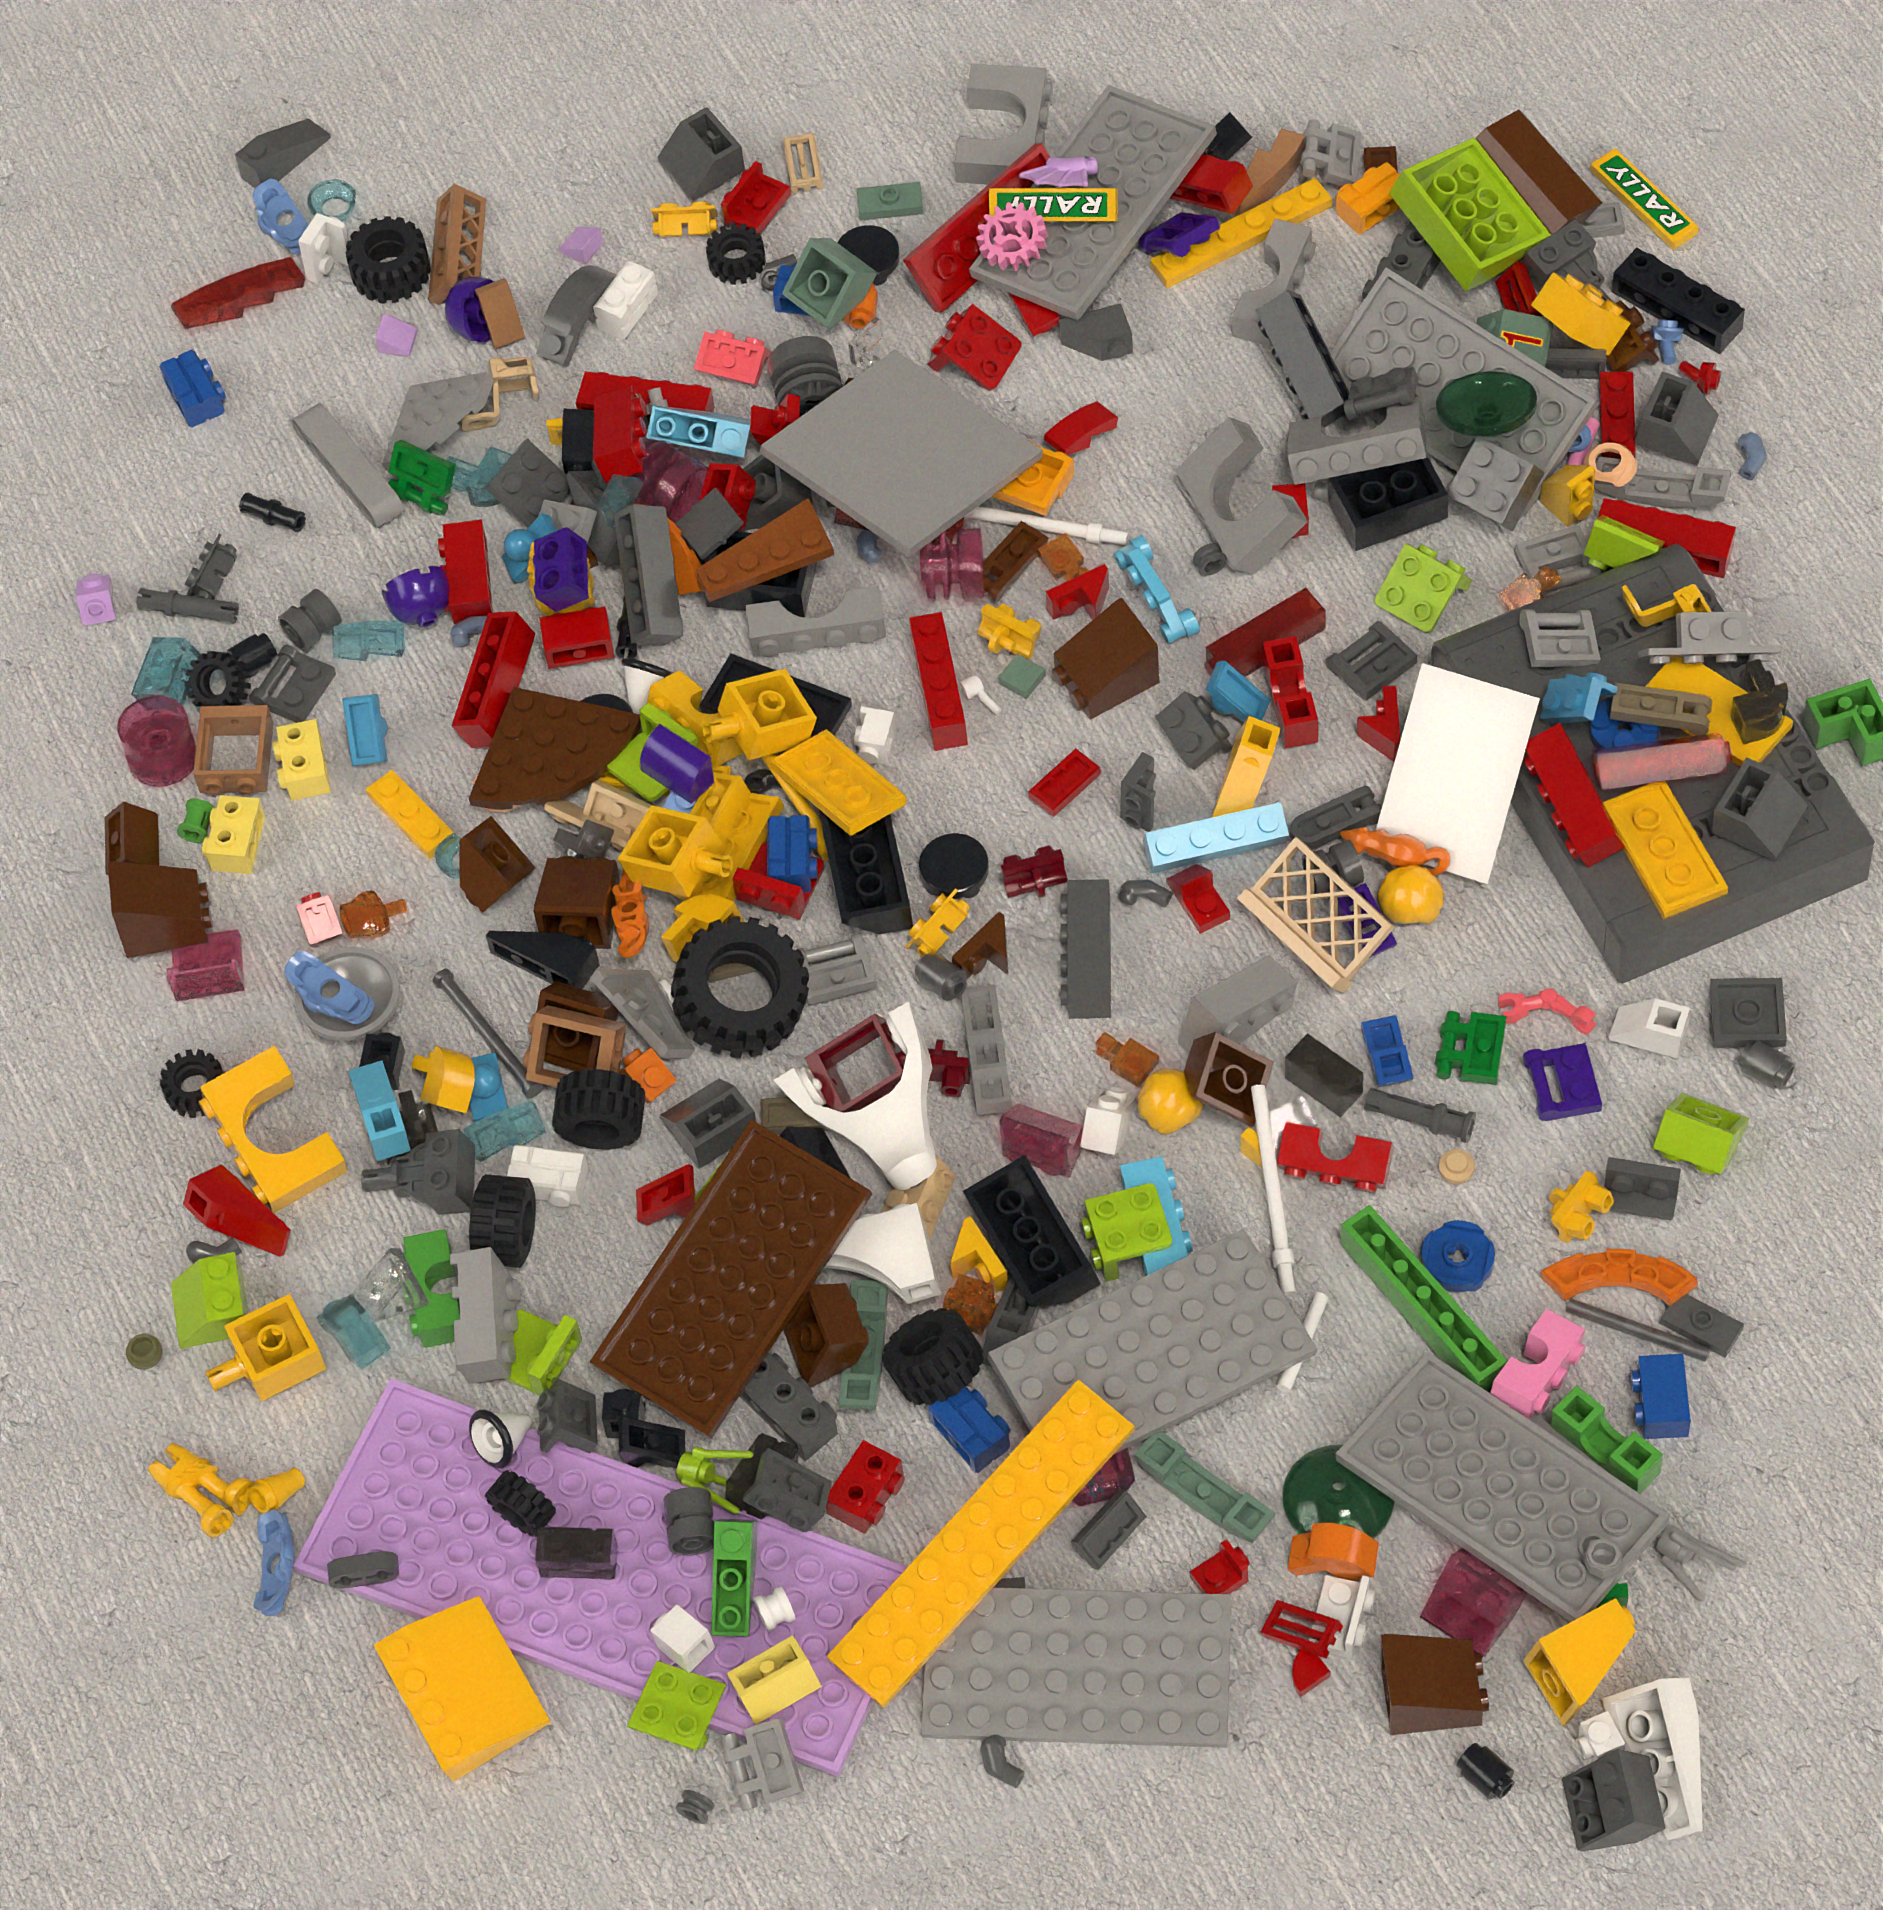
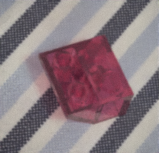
[999,1103,1084,1178]
[1420,1548,1527,1658]

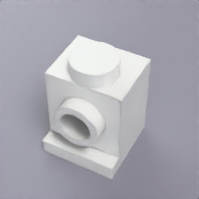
[854,706,897,764]
[1571,1711,1625,1767]

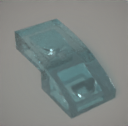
[332,621,405,661]
[463,1101,546,1162]

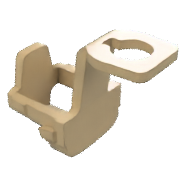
[461,357,538,431]

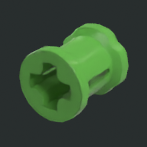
[177,798,215,844]

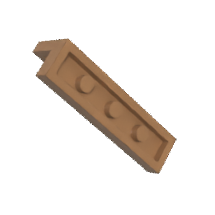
[428,184,486,305]

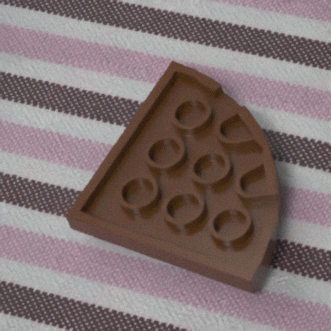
[469,687,641,809]

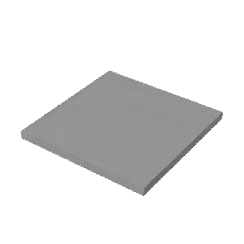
[760,350,1043,557]

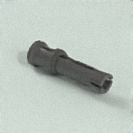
[1365,1088,1476,1143]

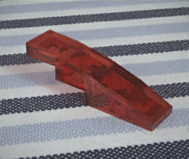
[171,257,305,329]

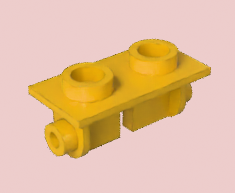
[651,201,718,237]
[905,888,970,957]

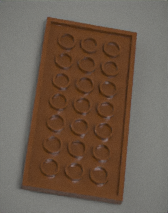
[590,1119,872,1439]

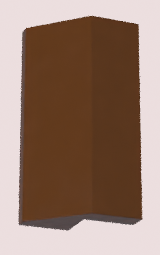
[1475,109,1603,235]

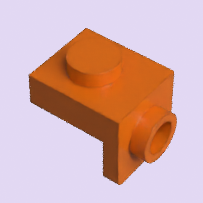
[619,1047,677,1103]

